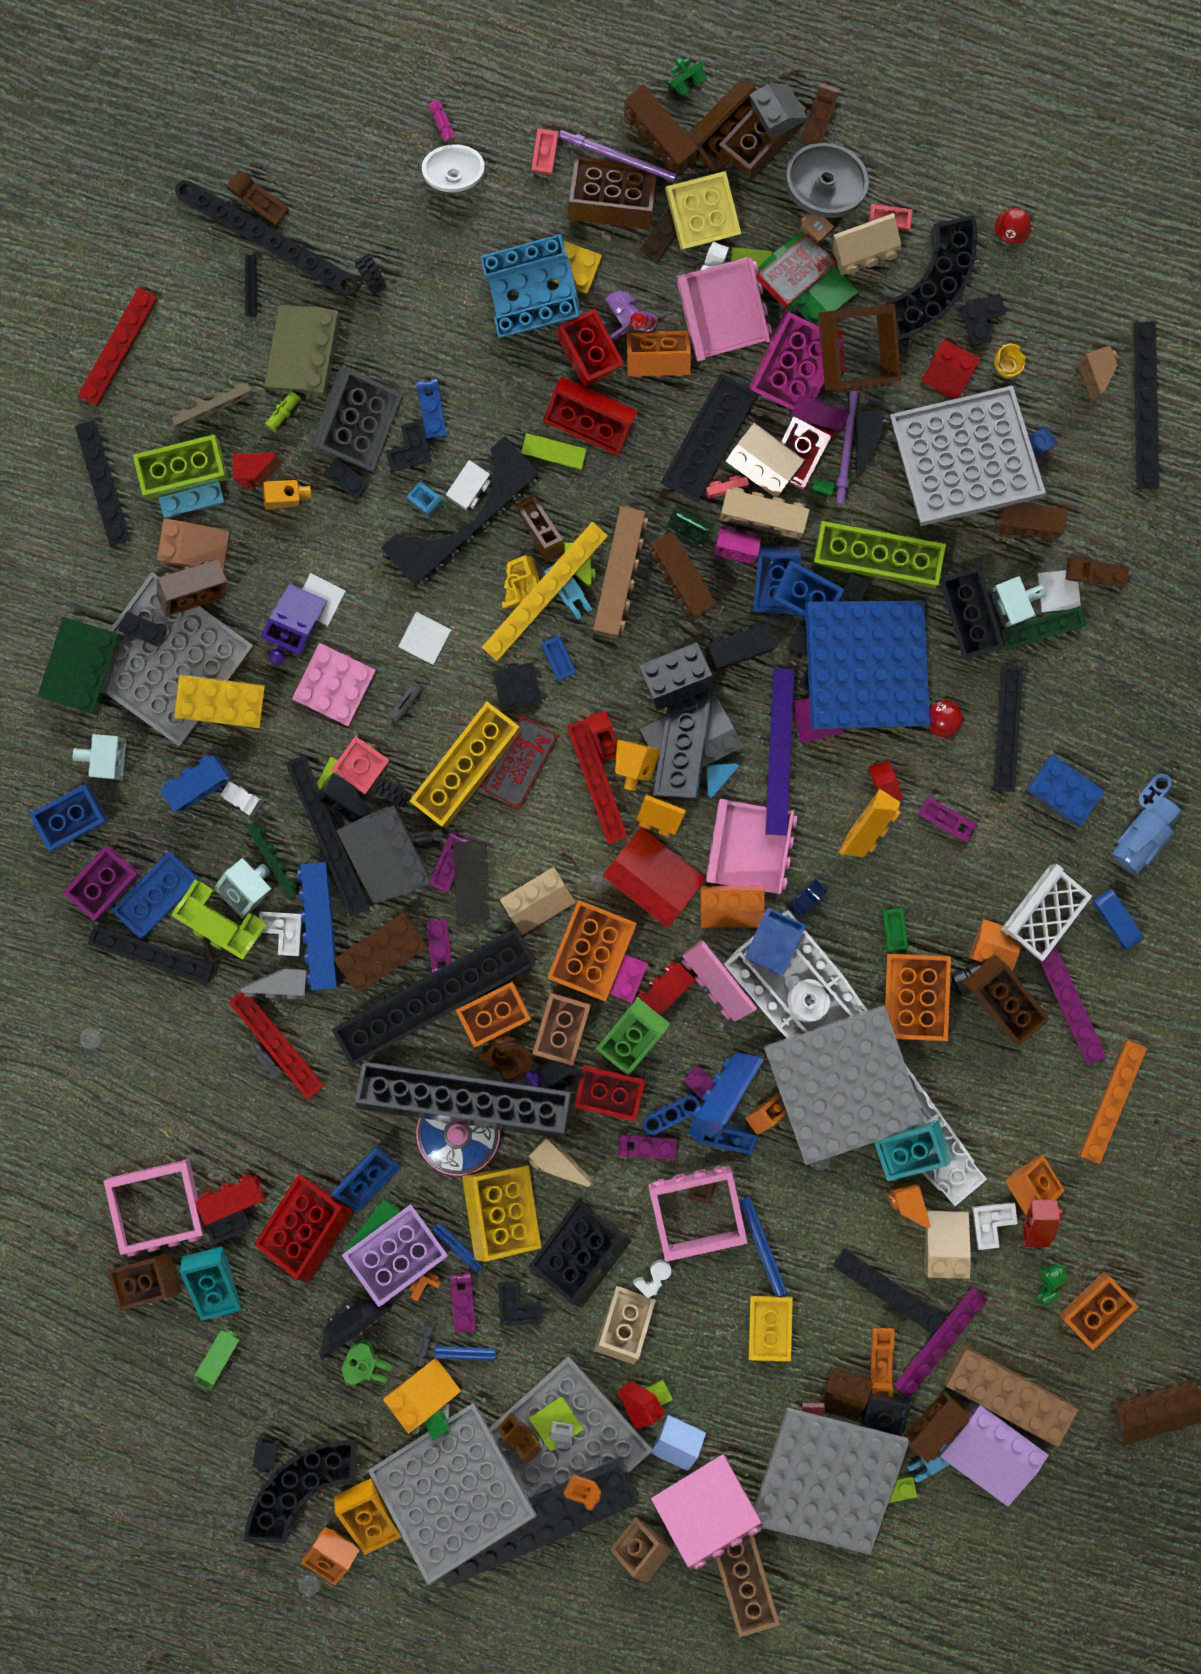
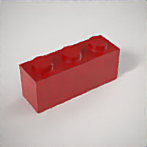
[633,961,695,1015]
[195,1174,266,1225]
[1022,1200,1062,1247]

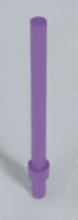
[559,130,677,182]
[836,391,859,505]

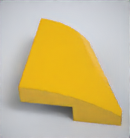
[502,555,540,609]

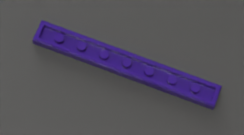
[765,668,794,836]

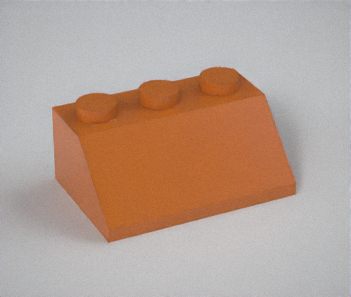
[627,331,691,377]
[701,885,764,928]

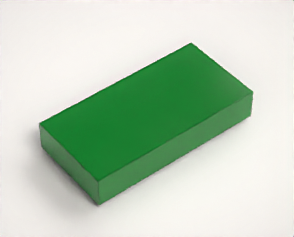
[882,908,909,952]

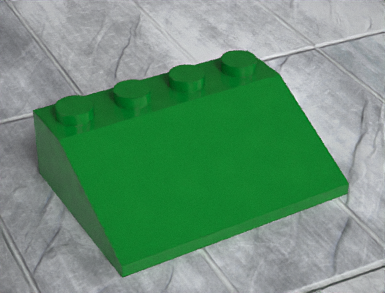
[757,231,859,326]

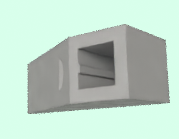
[239,968,306,999]

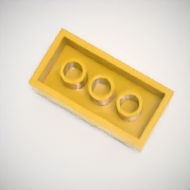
[174,674,264,728]

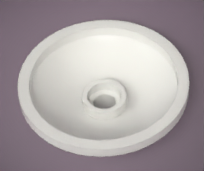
[422,145,485,193]

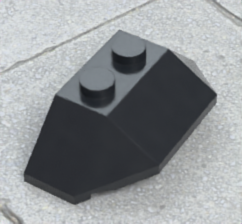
[320,1298,392,1360]

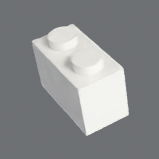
[446,460,492,512]

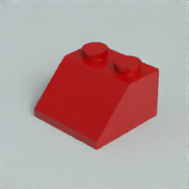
[920,339,980,399]
[232,452,281,490]

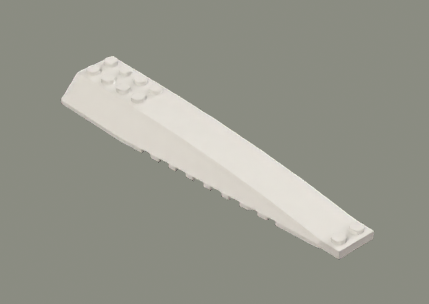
[724,910,987,1206]

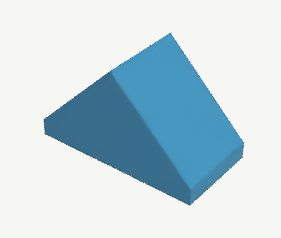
[407,482,444,519]
[705,763,739,799]

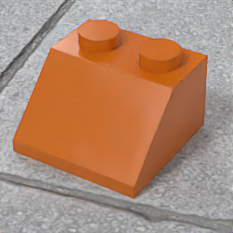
[968,919,1022,972]
[1005,1155,1065,1215]
[888,1181,931,1229]
[300,1527,360,1585]

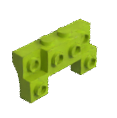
[171,879,268,960]

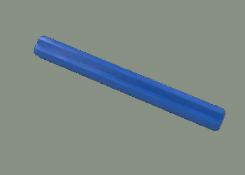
[739,1197,787,1297]

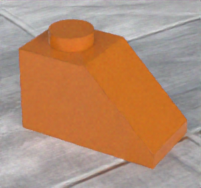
[745,1091,787,1135]

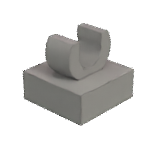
[550,1421,573,1449]

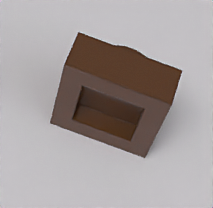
[688,1183,714,1204]

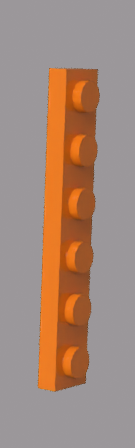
[1079,1040,1147,1164]

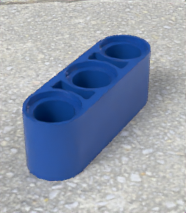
[1092,889,1144,951]
[643,1094,700,1135]

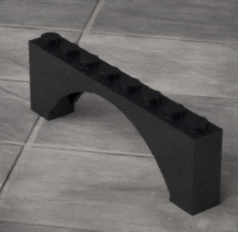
[381,436,539,587]

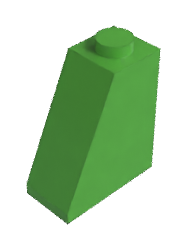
[193,1330,239,1392]

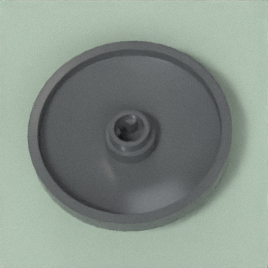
[785,143,869,218]

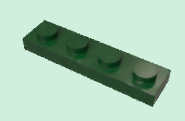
[1000,606,1087,651]
[246,822,299,899]

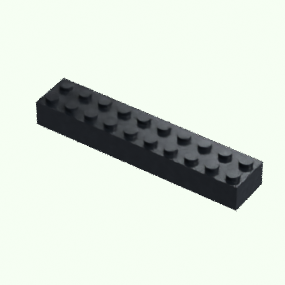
[332,927,537,1067]
[355,1062,572,1140]
[442,1457,639,1588]

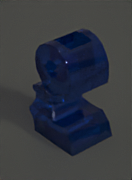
[786,879,827,918]

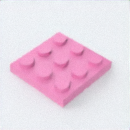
[292,643,376,727]

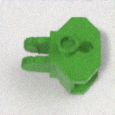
[342,1339,393,1386]

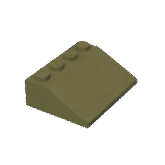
[264,305,341,398]

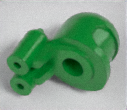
[1035,1263,1068,1306]

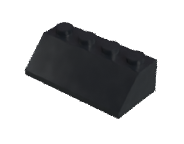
[939,567,1004,660]

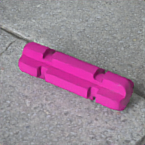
[429,100,455,142]

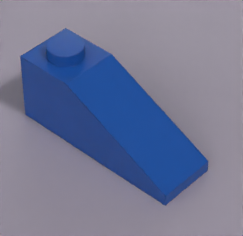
[688,1123,759,1155]

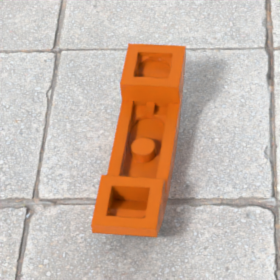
[870,1328,895,1398]

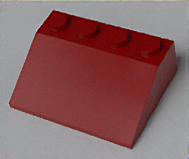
[602,827,706,928]
[254,1174,354,1282]

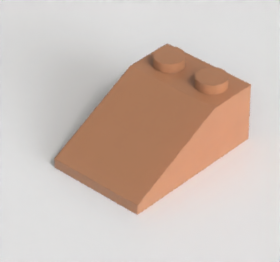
[157,519,230,573]

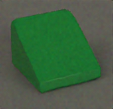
[810,478,834,498]
[424,1411,452,1440]

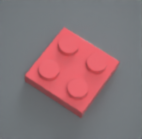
[331,736,390,794]

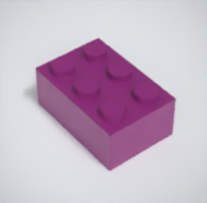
[63,846,141,921]

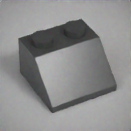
[750,84,808,140]

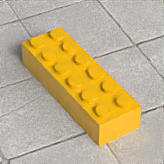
[410,702,523,828]

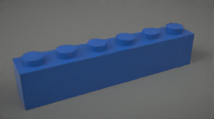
[298,862,339,990]

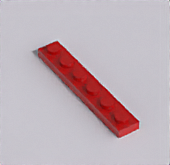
[77,287,158,407]
[566,719,628,844]
[229,992,325,1100]

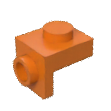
[409,1271,442,1301]
[564,1475,601,1510]

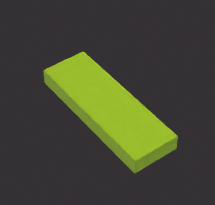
[521,433,587,470]

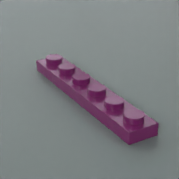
[1037,945,1107,1065]
[894,1287,988,1398]

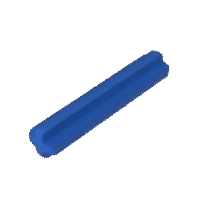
[432,1223,483,1272]
[434,1346,496,1361]

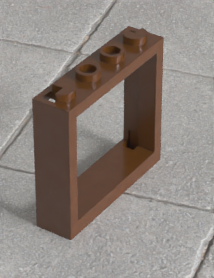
[818,304,901,394]

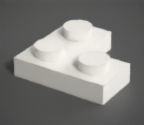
[259,912,302,956]
[972,1202,1018,1250]

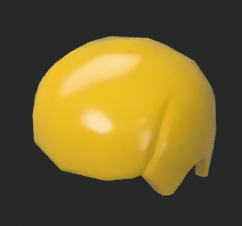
[994,343,1026,378]

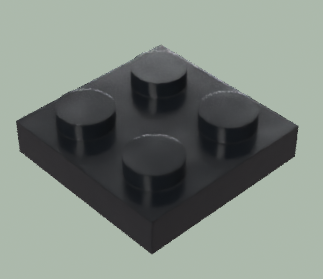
[492,662,542,712]
[860,1394,911,1437]

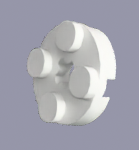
[788,979,830,1022]

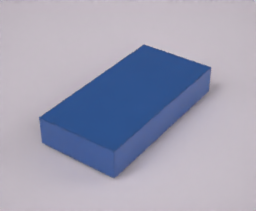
[541,635,577,682]

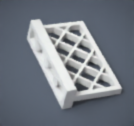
[1001,864,1092,961]

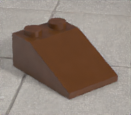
[107,1252,182,1311]

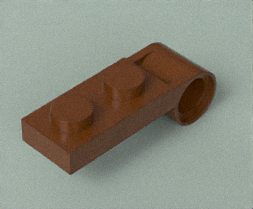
[801,81,840,145]
[226,170,289,227]
[1065,558,1129,588]

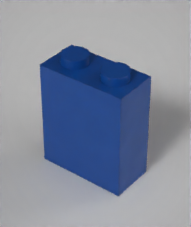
[745,908,806,976]

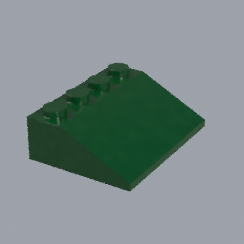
[37,617,124,716]

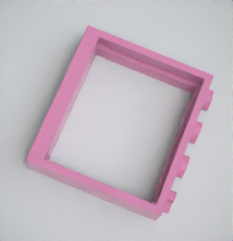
[104,1159,206,1256]
[648,1166,747,1262]

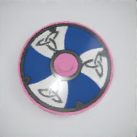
[416,1118,500,1176]

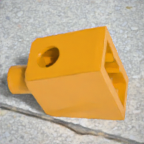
[263,480,311,510]
[615,740,661,791]

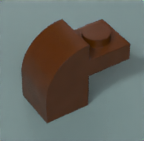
[497,1413,543,1464]

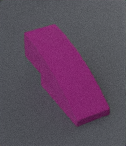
[792,394,850,431]

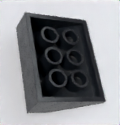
[529,1199,632,1308]

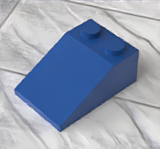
[753,544,801,615]
[772,561,844,621]

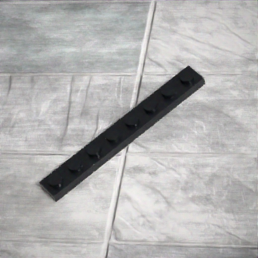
[1133,322,1159,489]
[285,755,370,917]

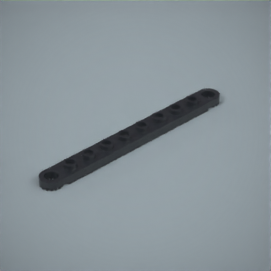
[175,180,358,296]

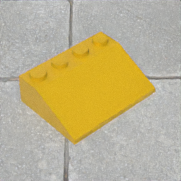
[462,1165,541,1262]

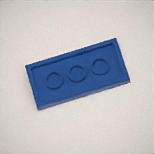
[111,851,200,940]

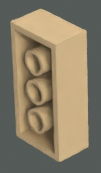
[719,487,809,540]

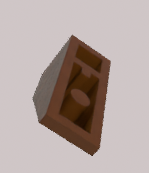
[516,496,565,563]

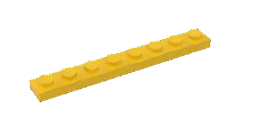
[482,522,608,661]

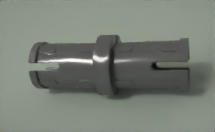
[388,682,423,722]

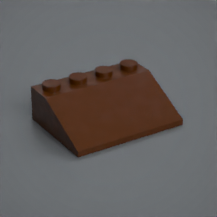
[568,156,657,229]

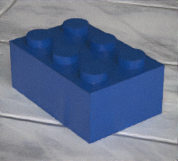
[160,755,234,813]
[1025,755,1105,826]
[29,784,110,852]

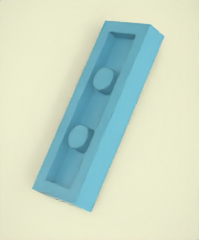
[159,482,225,519]

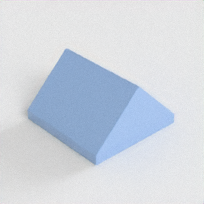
[651,1415,706,1471]

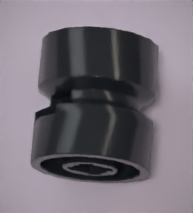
[950,961,981,998]

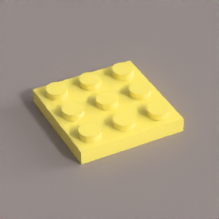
[665,171,741,250]

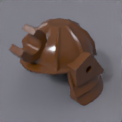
[478,1034,532,1083]

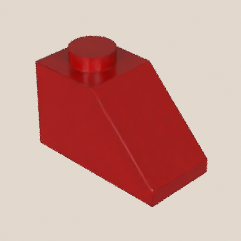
[586,710,617,762]
[868,761,904,801]
[617,1381,665,1429]

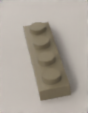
[172,383,254,429]

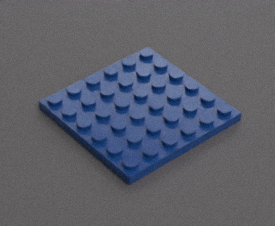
[805,601,930,730]

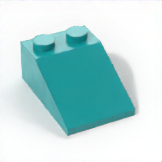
[874,1120,952,1181]
[180,1246,241,1321]

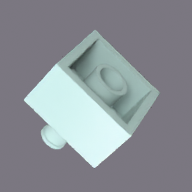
[989,576,1046,629]
[73,734,127,780]
[213,858,271,919]

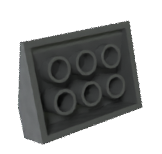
[310,368,402,472]
[639,692,743,768]
[337,803,431,904]

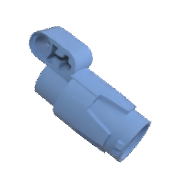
[1111,774,1182,875]

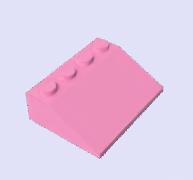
[681,940,757,1022]

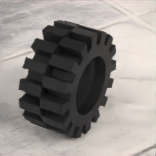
[354,253,388,295]
[371,776,412,808]

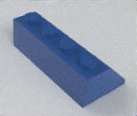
[690,1052,764,1138]

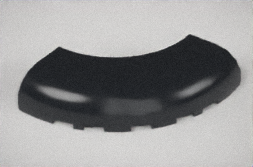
[885,214,978,340]
[244,1440,357,1544]

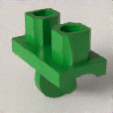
[666,57,707,96]

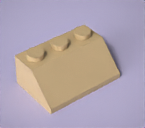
[833,213,901,276]
[726,423,805,497]
[500,867,576,935]

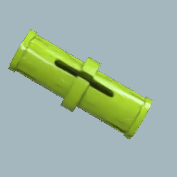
[265,391,301,432]

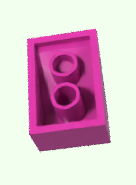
[713,526,761,565]
[609,954,648,1003]

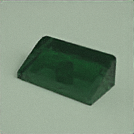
[666,505,713,546]

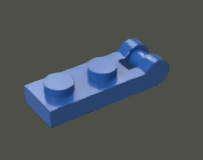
[417,378,447,440]

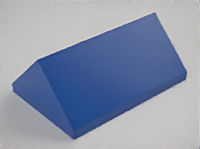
[331,1144,401,1212]

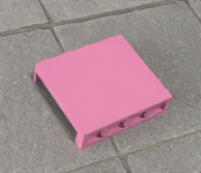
[676,257,772,361]
[705,799,797,894]
[651,1454,764,1570]

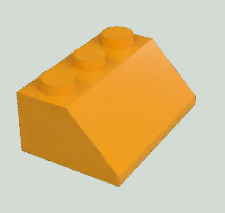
[839,789,901,857]

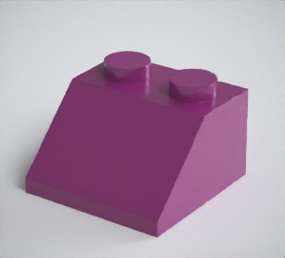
[793,698,844,743]

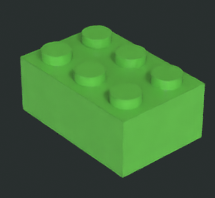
[596,998,670,1075]

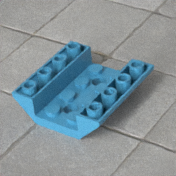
[480,234,580,338]

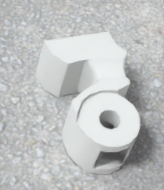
[701,242,729,270]
[220,781,263,817]
[633,1259,671,1298]

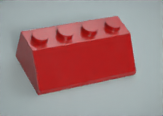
[543,377,638,456]

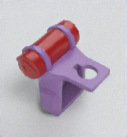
[605,291,658,342]

